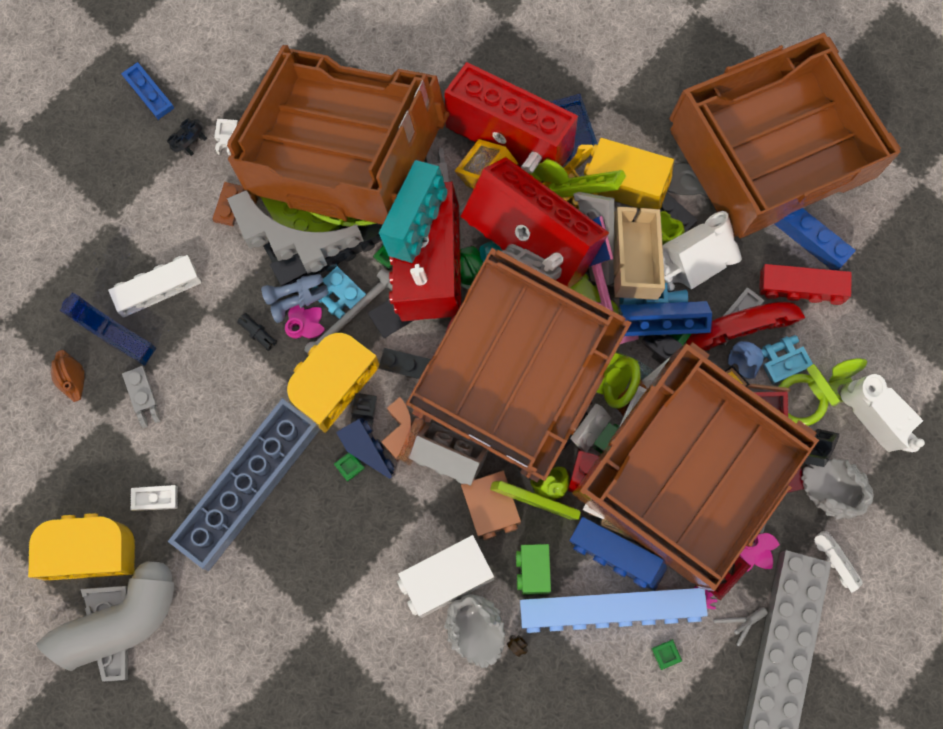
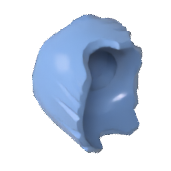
[728,341,764,379]

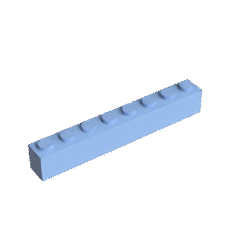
[520,588,708,633]

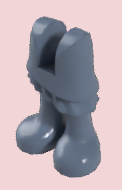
[261,274,329,323]

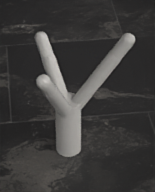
[713,607,768,646]

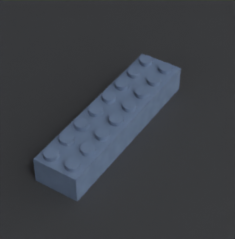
[168,398,320,571]

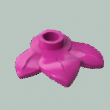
[285,305,325,339]
[740,533,780,572]

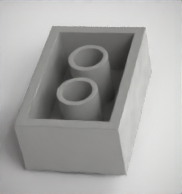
[409,420,489,486]

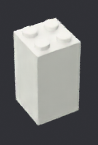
[397,535,494,618]

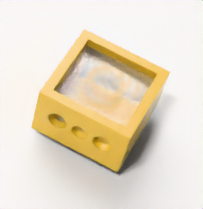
[455,139,518,189]

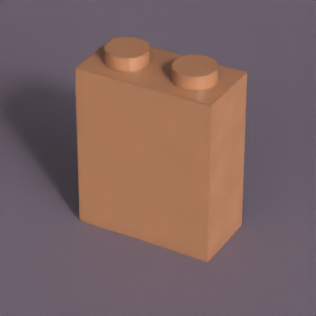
[461,471,521,540]

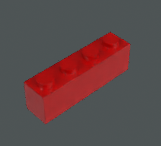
[759,264,852,305]

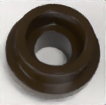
[507,635,528,657]

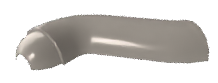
[36,561,175,671]

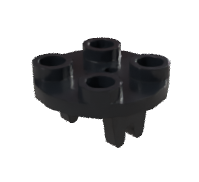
[167,118,207,156]

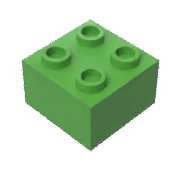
[516,544,551,595]

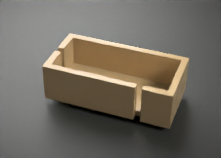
[613,207,665,300]

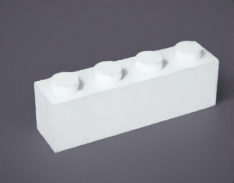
[108,255,202,318]

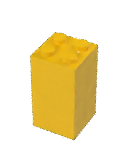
[584,138,674,209]

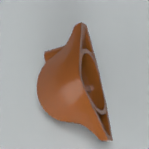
[51,350,85,402]

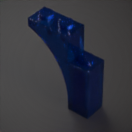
[59,292,157,366]

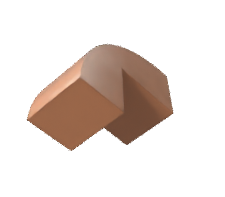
[381,397,412,462]

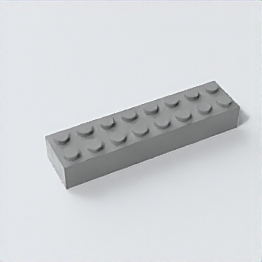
[743,550,831,729]

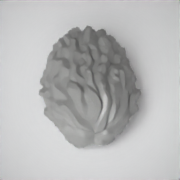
[801,458,874,519]
[444,594,506,668]

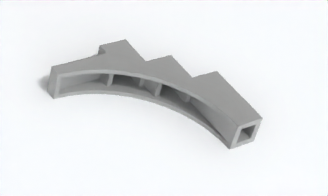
[227,190,363,274]

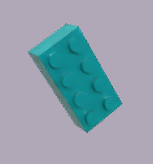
[379,160,448,263]

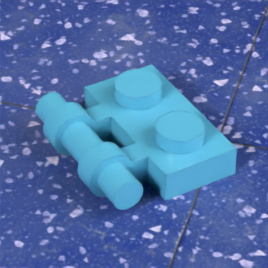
[311,266,366,319]
[762,335,813,385]

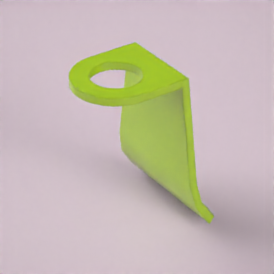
[529,159,569,184]
[828,358,867,402]

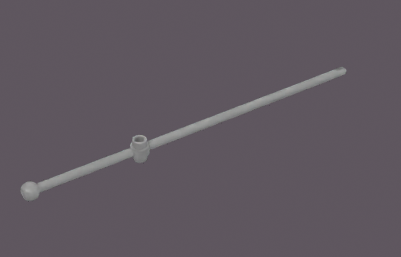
[304,164,518,354]

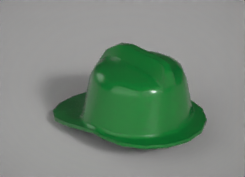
[460,246,483,289]

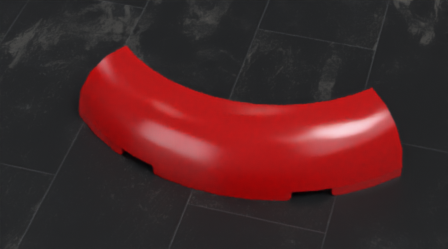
[686,302,805,351]

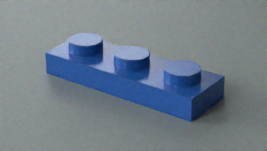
[121,62,174,120]

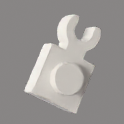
[214,119,238,155]

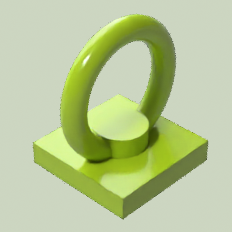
[597,352,641,408]
[776,364,841,426]

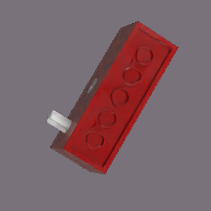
[444,62,578,174]
[460,157,609,288]
[389,181,461,321]

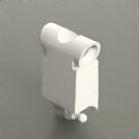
[662,211,742,291]
[840,374,925,452]

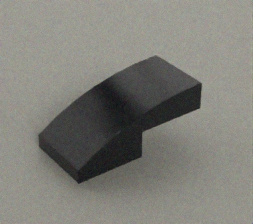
[350,393,377,433]
[804,429,839,467]

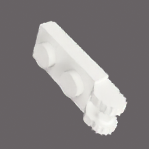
[814,531,863,593]

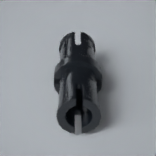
[237,313,277,351]

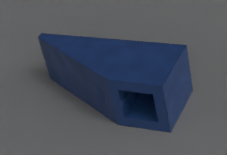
[336,417,396,479]

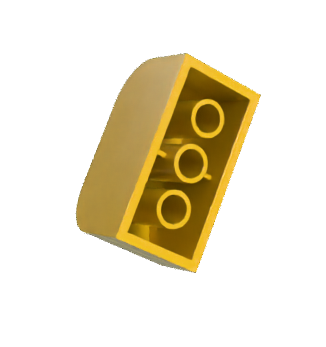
[287,333,380,433]
[28,514,135,581]

